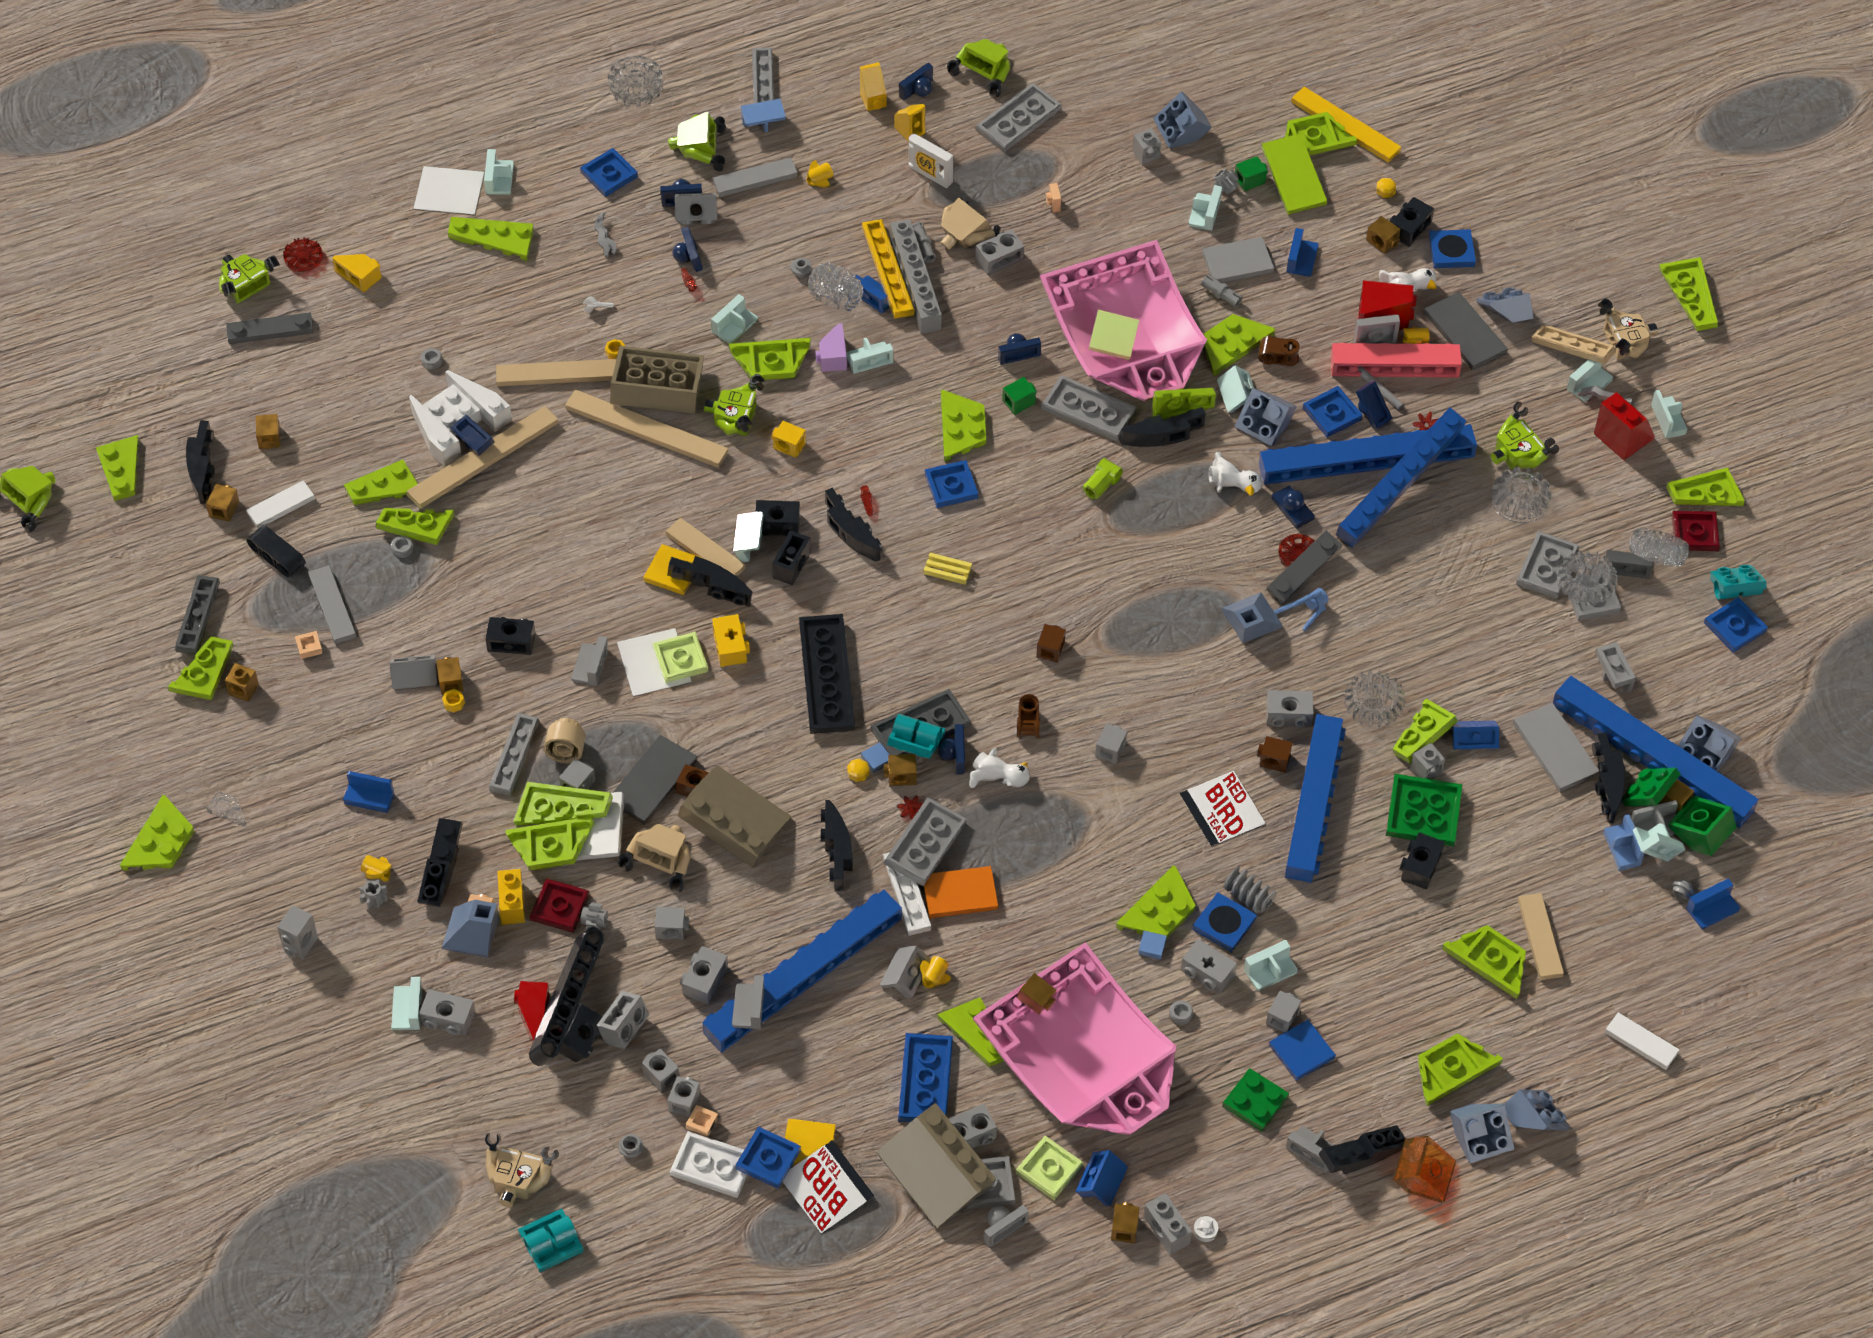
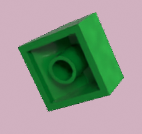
[1668,796,1737,856]

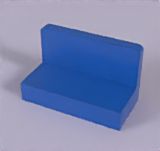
[1286,228,1319,277]
[850,274,890,313]
[1451,720,1499,750]
[343,771,395,813]
[1686,878,1740,929]
[1076,1150,1128,1206]

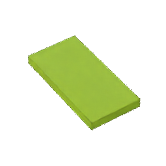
[1261,133,1327,215]

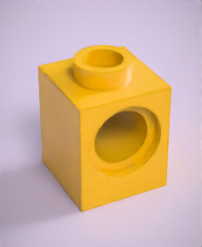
[771,421,806,458]

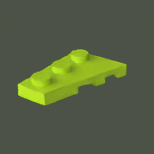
[96,435,139,501]
[344,459,418,505]
[376,508,454,545]
[1393,698,1458,764]

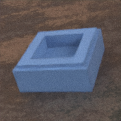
[861,743,889,773]
[1138,931,1167,960]

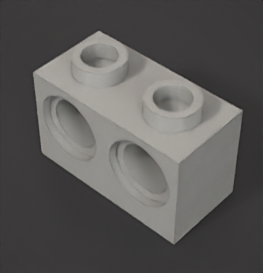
[975,229,1024,275]
[597,991,649,1049]
[949,1104,997,1148]

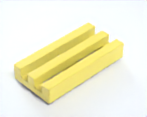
[923,553,972,585]

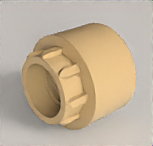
[543,718,586,763]

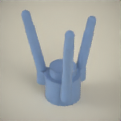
[1274,588,1329,631]

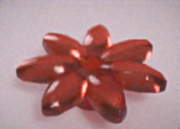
[1412,411,1438,431]
[897,795,924,821]

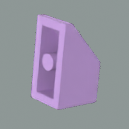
[815,323,847,372]

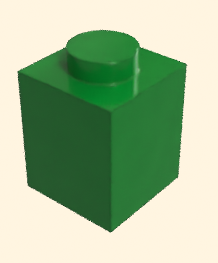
[1235,156,1268,192]
[1002,377,1037,415]

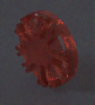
[283,237,323,272]
[1278,534,1315,567]

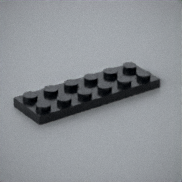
[799,614,855,734]

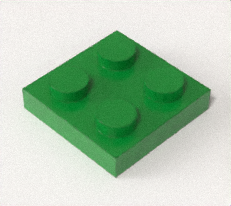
[1621,767,1681,807]
[1222,1068,1289,1132]

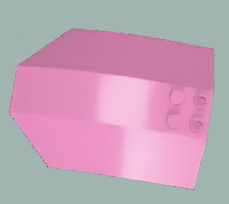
[1040,240,1207,401]
[973,942,1177,1135]

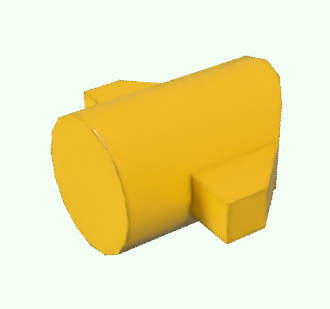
[806,160,834,188]
[1403,327,1429,344]
[361,855,392,882]
[919,956,951,988]

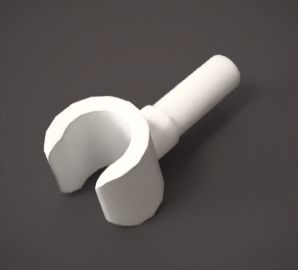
[583,297,614,313]

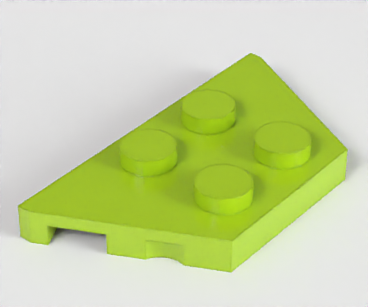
[1285,112,1357,156]
[1203,314,1275,376]
[729,338,811,380]
[941,390,986,461]
[120,795,194,871]
[505,816,594,871]
[1116,865,1196,939]
[1442,925,1526,999]
[1418,1033,1503,1106]

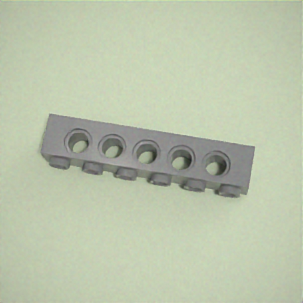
[890,219,941,334]

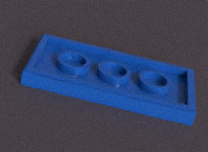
[898,1033,953,1122]

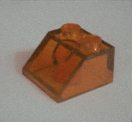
[1393,1136,1456,1203]

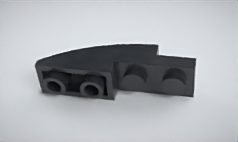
[1120,407,1206,447]
[186,420,215,504]
[825,487,882,562]
[667,556,753,607]
[1592,732,1625,823]
[821,800,853,891]
[417,818,463,907]
[1319,1125,1409,1174]

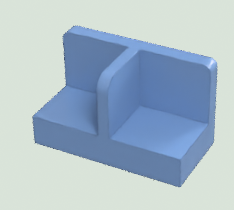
[741,99,786,132]
[1603,814,1645,871]

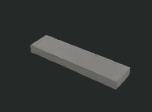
[752,48,774,104]
[713,158,798,197]
[308,565,356,644]
[489,713,540,796]

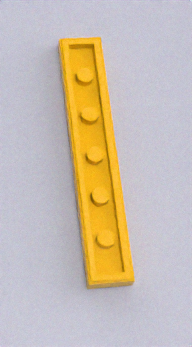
[1291,86,1401,163]
[862,219,915,319]

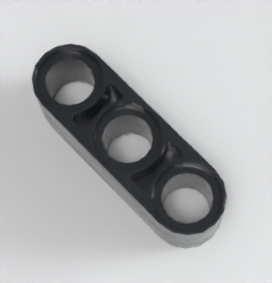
[246,525,306,578]

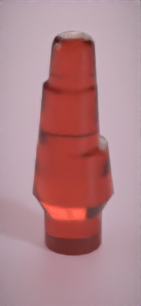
[681,268,697,292]
[860,485,873,516]

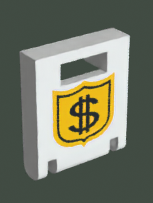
[909,134,953,188]

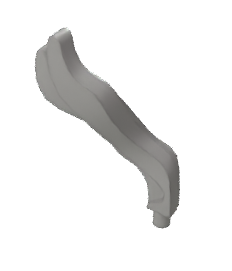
[594,212,617,258]
[1577,386,1632,404]

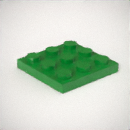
[1385,774,1463,847]

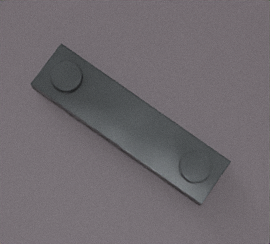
[226,312,313,344]
[1266,530,1343,604]
[175,575,220,655]

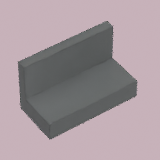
[1605,550,1653,579]

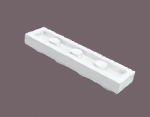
[883,852,931,936]

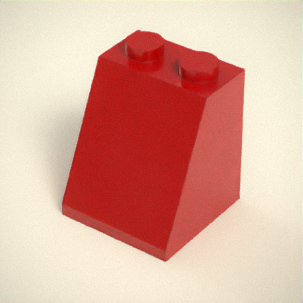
[1358,280,1417,330]
[1594,392,1655,460]

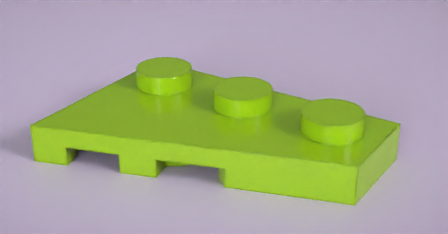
[1152,388,1216,421]
[1666,467,1745,506]
[168,637,234,700]
[937,997,1004,1067]

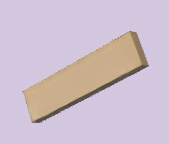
[1532,324,1616,364]
[666,517,746,576]
[1518,893,1564,980]

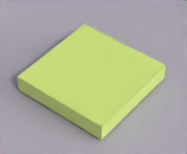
[1088,309,1139,360]
[653,632,708,683]
[1016,1136,1084,1200]

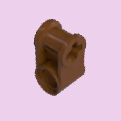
[1258,336,1300,366]
[1017,694,1040,738]

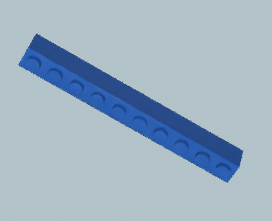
[1259,424,1477,485]
[1553,675,1759,829]
[702,890,902,1053]

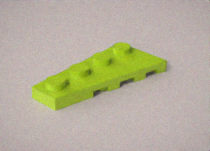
[448,217,534,261]
[1659,257,1718,331]
[513,782,613,826]

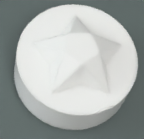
[1194,1216,1218,1242]

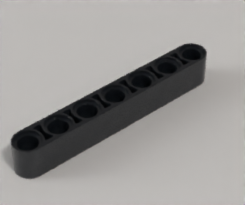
[529,927,604,1066]

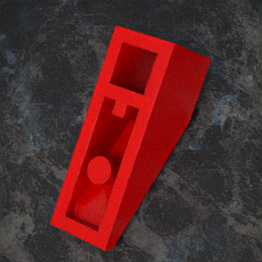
[514,981,550,1043]

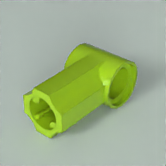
[1082,458,1123,500]

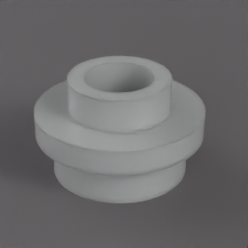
[791,258,812,278]
[1672,880,1695,900]
[619,1134,643,1158]

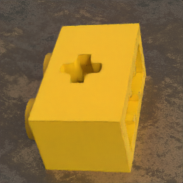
[712,614,750,667]
[497,869,525,925]

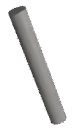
[1358,366,1404,410]

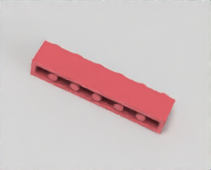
[1330,343,1462,378]

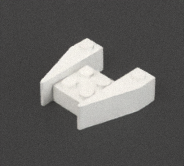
[409,370,512,467]

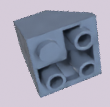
[1153,92,1212,148]
[1476,287,1533,323]
[1235,388,1297,446]
[1222,592,1282,643]
[1678,715,1742,772]
[442,900,500,958]
[1504,1089,1571,1130]
[1450,1104,1514,1164]

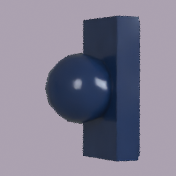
[899,63,933,101]
[660,179,702,207]
[672,226,703,272]
[998,333,1041,365]
[1356,381,1393,429]
[450,414,495,456]
[1271,485,1315,529]
[937,724,965,775]

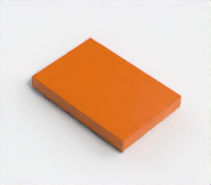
[924,866,998,918]

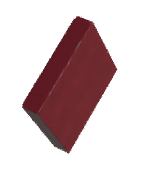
[1671,511,1720,552]
[529,878,590,933]

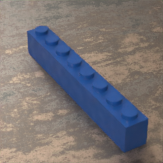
[1335,407,1467,548]
[1285,714,1346,883]

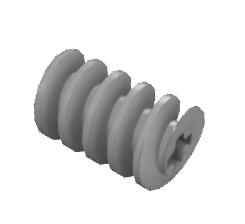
[1224,866,1277,913]

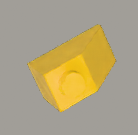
[860,62,887,112]
[894,104,926,142]
[332,254,382,293]

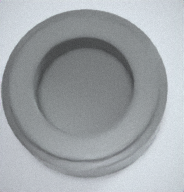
[421,348,443,370]
[391,536,414,558]
[1169,1000,1193,1025]

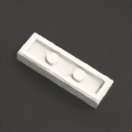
[246,481,315,529]
[1605,1013,1679,1070]

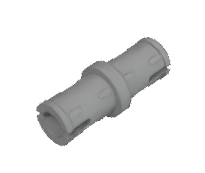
[912,222,936,263]
[1201,274,1243,308]

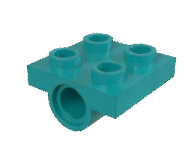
[1710,565,1767,600]
[887,714,946,759]
[518,1208,584,1273]

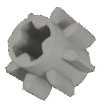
[1213,168,1239,194]
[359,879,388,909]
[581,903,608,930]

